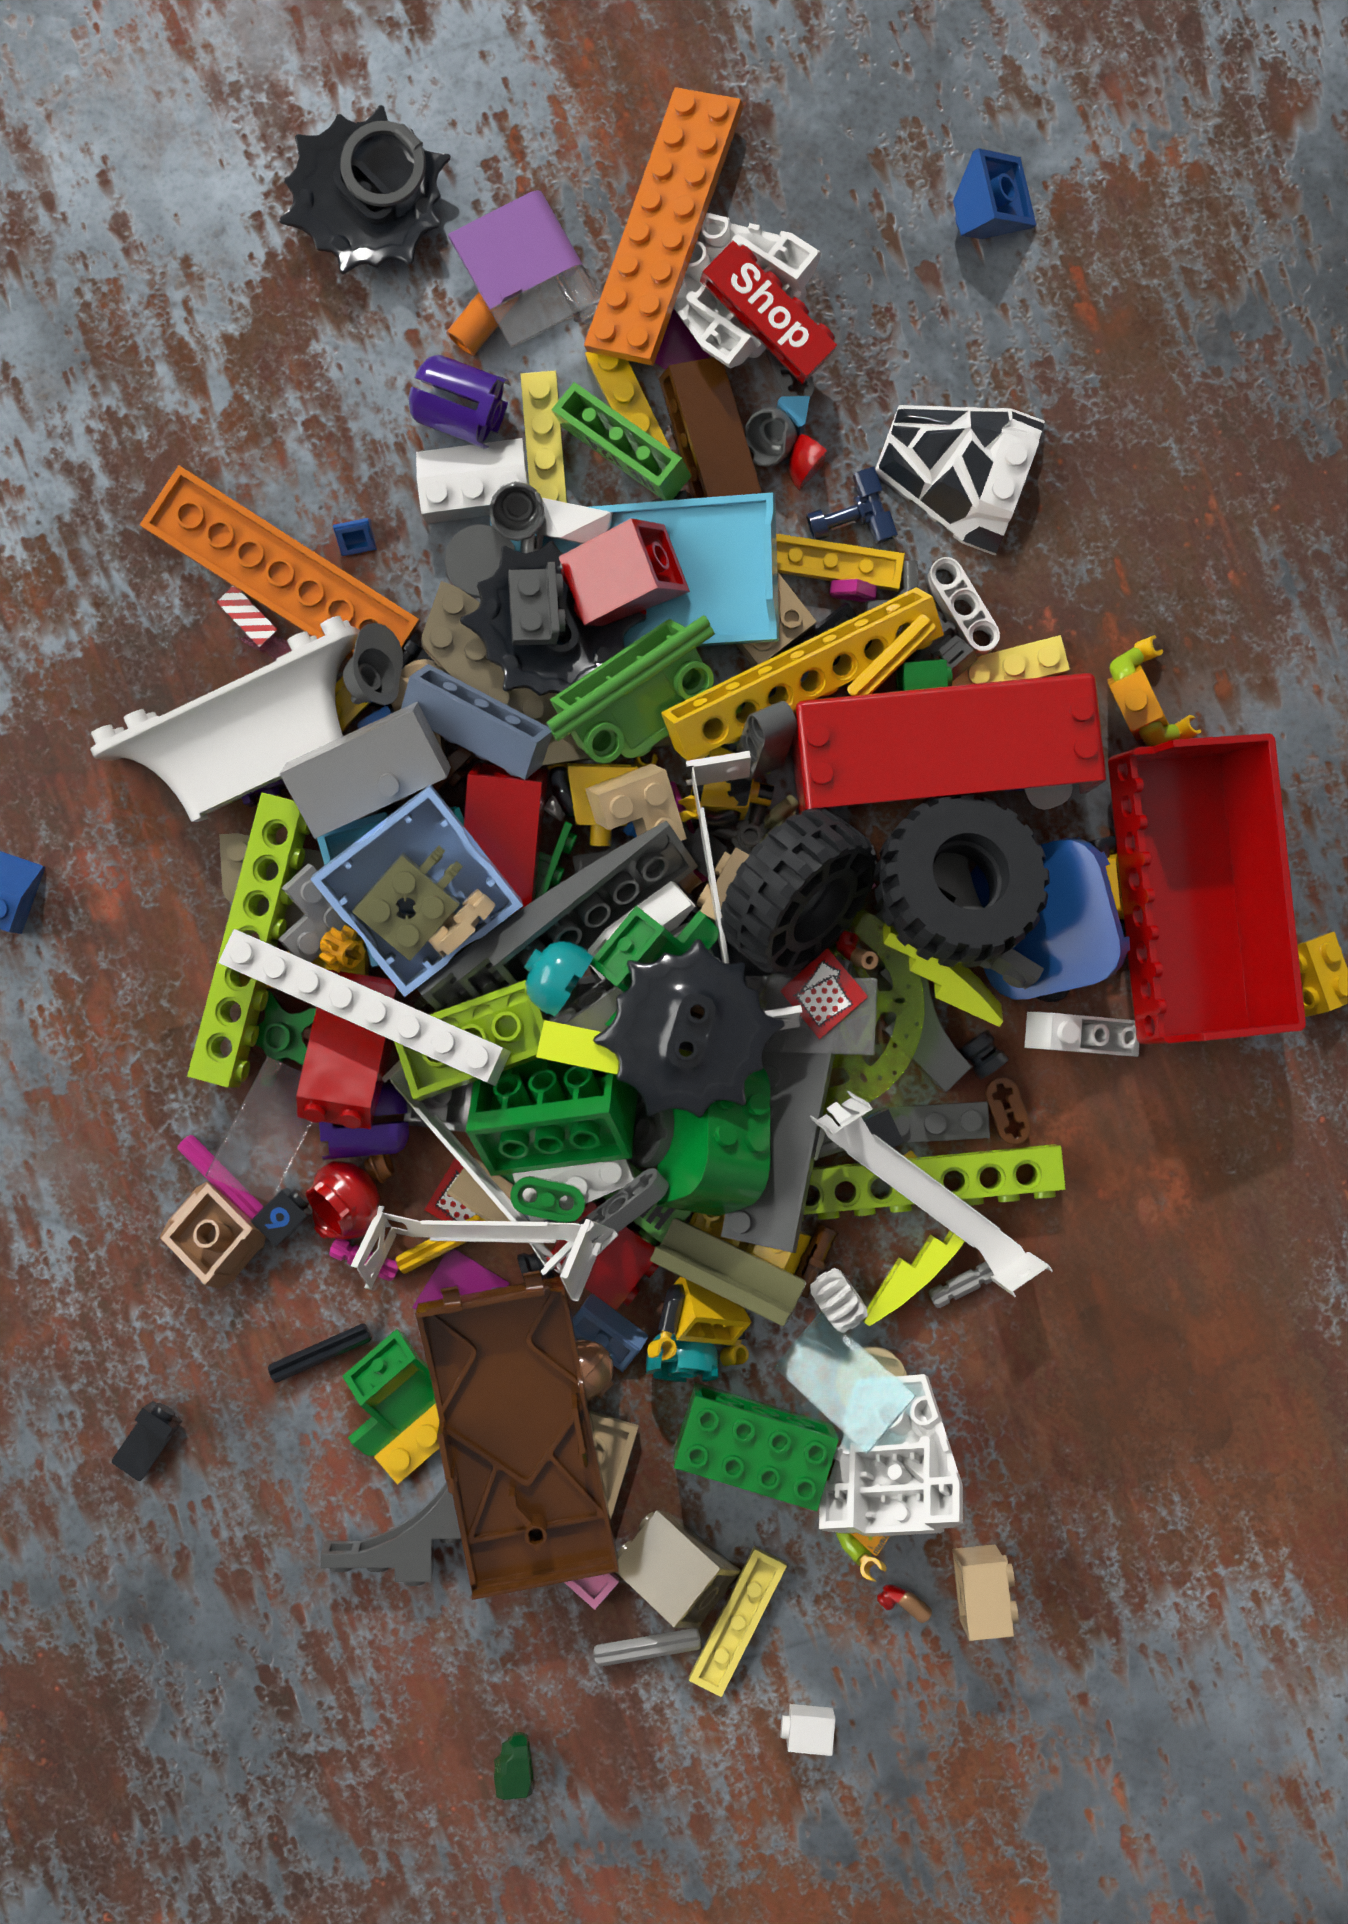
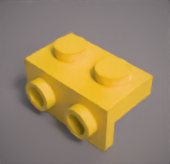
[1297,931,1348,1017]

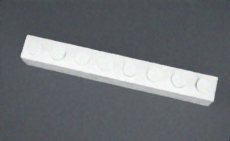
[218,929,511,1086]

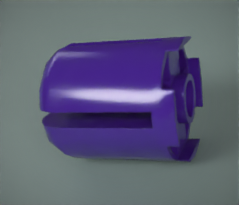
[408,355,511,449]
[319,1083,409,1161]

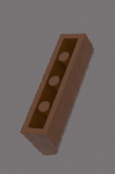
[658,357,762,499]

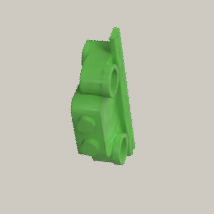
[546,615,715,763]

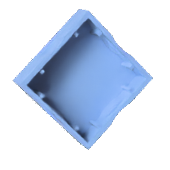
[310,785,523,997]

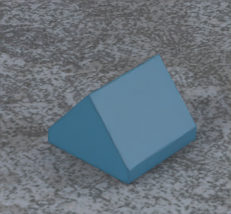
[777,396,810,436]

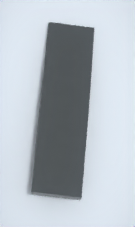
[417,821,698,1012]

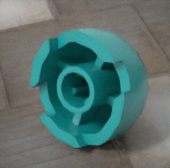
[524,941,594,1016]
[646,1333,719,1382]

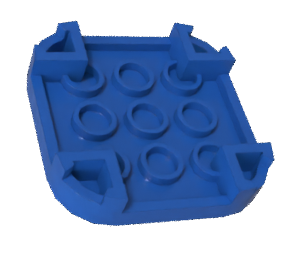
[970,837,1130,999]

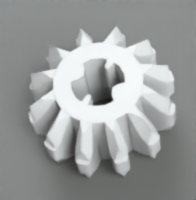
[810,1268,867,1333]

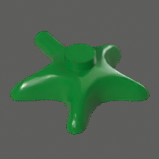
[255,990,316,1087]

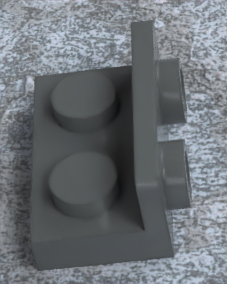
[508,562,566,645]

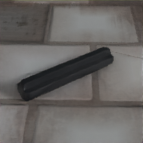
[268,1323,372,1383]

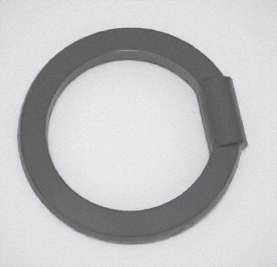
[340,121,426,207]

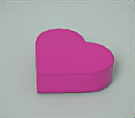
[829,579,877,603]

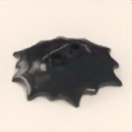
[279,105,451,274]
[460,541,647,696]
[593,939,785,1118]

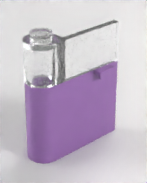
[448,190,601,349]

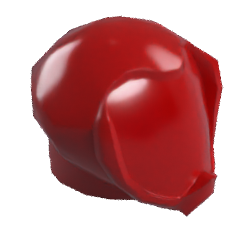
[306,1161,380,1239]

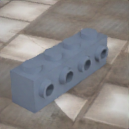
[401,664,552,780]

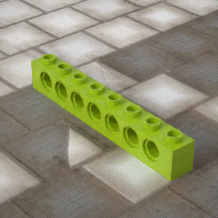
[187,792,311,1088]
[802,1144,1066,1221]

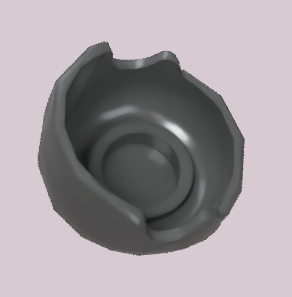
[745,407,797,468]
[489,481,545,541]

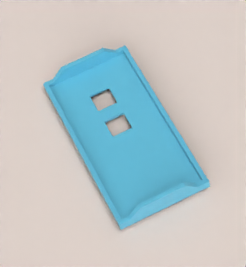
[490,492,779,648]

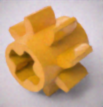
[319,925,365,973]

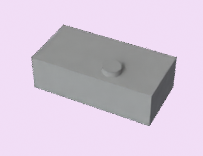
[279,702,451,839]

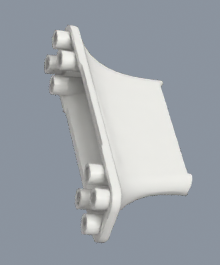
[90,616,360,822]

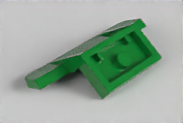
[590,905,719,1026]
[342,1329,436,1456]

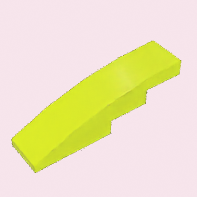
[883,923,1003,1027]
[536,1020,692,1075]
[862,1230,965,1326]

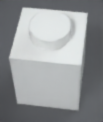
[780,1704,835,1756]

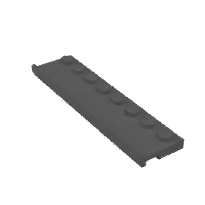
[721,959,853,1253]

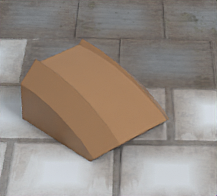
[160,1182,266,1289]

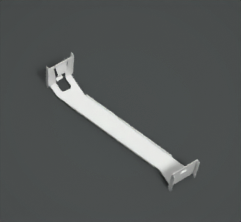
[686,751,802,1030]
[382,1060,618,1275]
[810,1091,1052,1297]
[351,1205,602,1301]

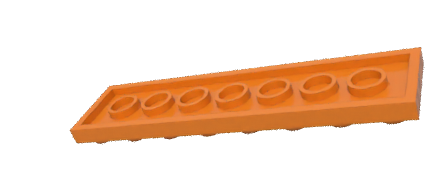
[584,87,743,366]
[140,465,421,660]

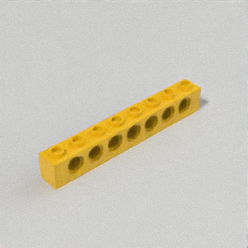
[661,587,944,761]

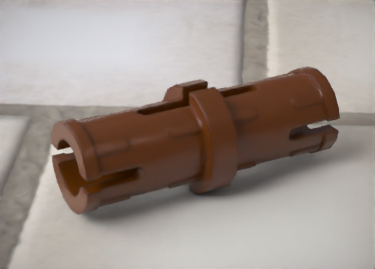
[795,1223,839,1298]

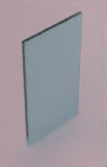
[774,1311,916,1454]

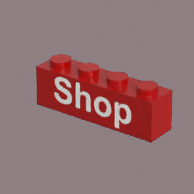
[700,240,837,384]

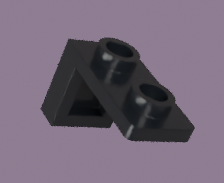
[112,1401,182,1481]

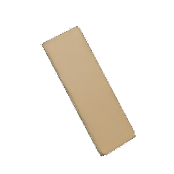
[447,1158,513,1221]

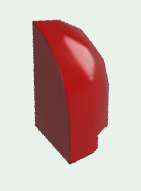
[788,434,827,491]

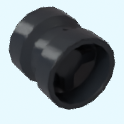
[959,1030,1009,1080]

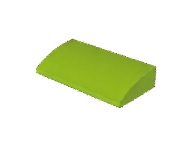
[394,980,547,1101]

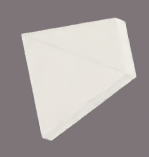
[535,498,613,544]

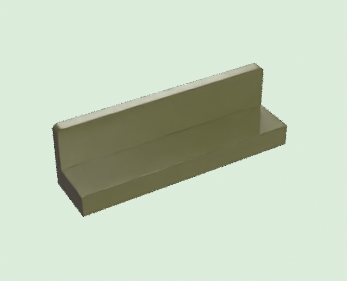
[650,1218,806,1327]

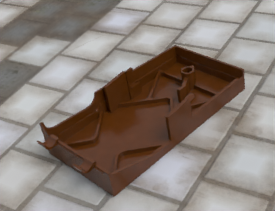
[415,1270,619,1600]

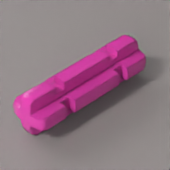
[329,1239,399,1281]

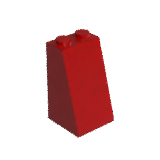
[464,763,548,915]
[296,969,398,1129]

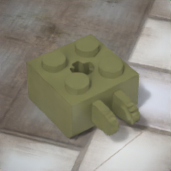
[352,846,463,961]

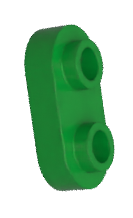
[510,1176,586,1223]

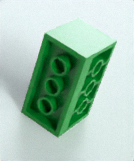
[466,1058,638,1176]
[674,1382,839,1512]

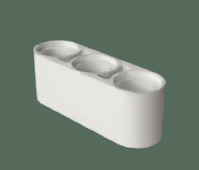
[926,557,1000,656]

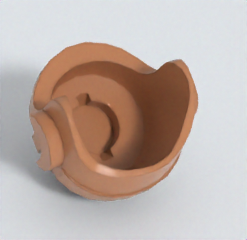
[577,1340,614,1401]

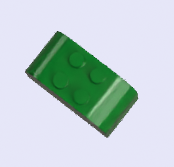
[657,1068,770,1216]

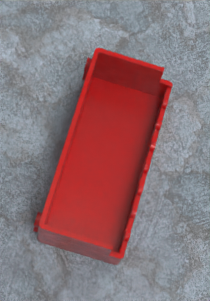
[791,673,1106,815]
[1108,733,1306,1044]

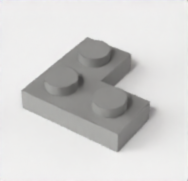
[278,863,350,962]

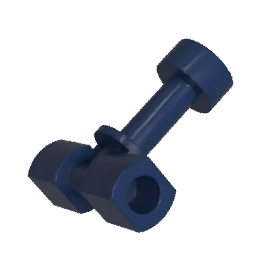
[806,466,898,544]

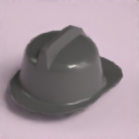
[343,623,403,705]

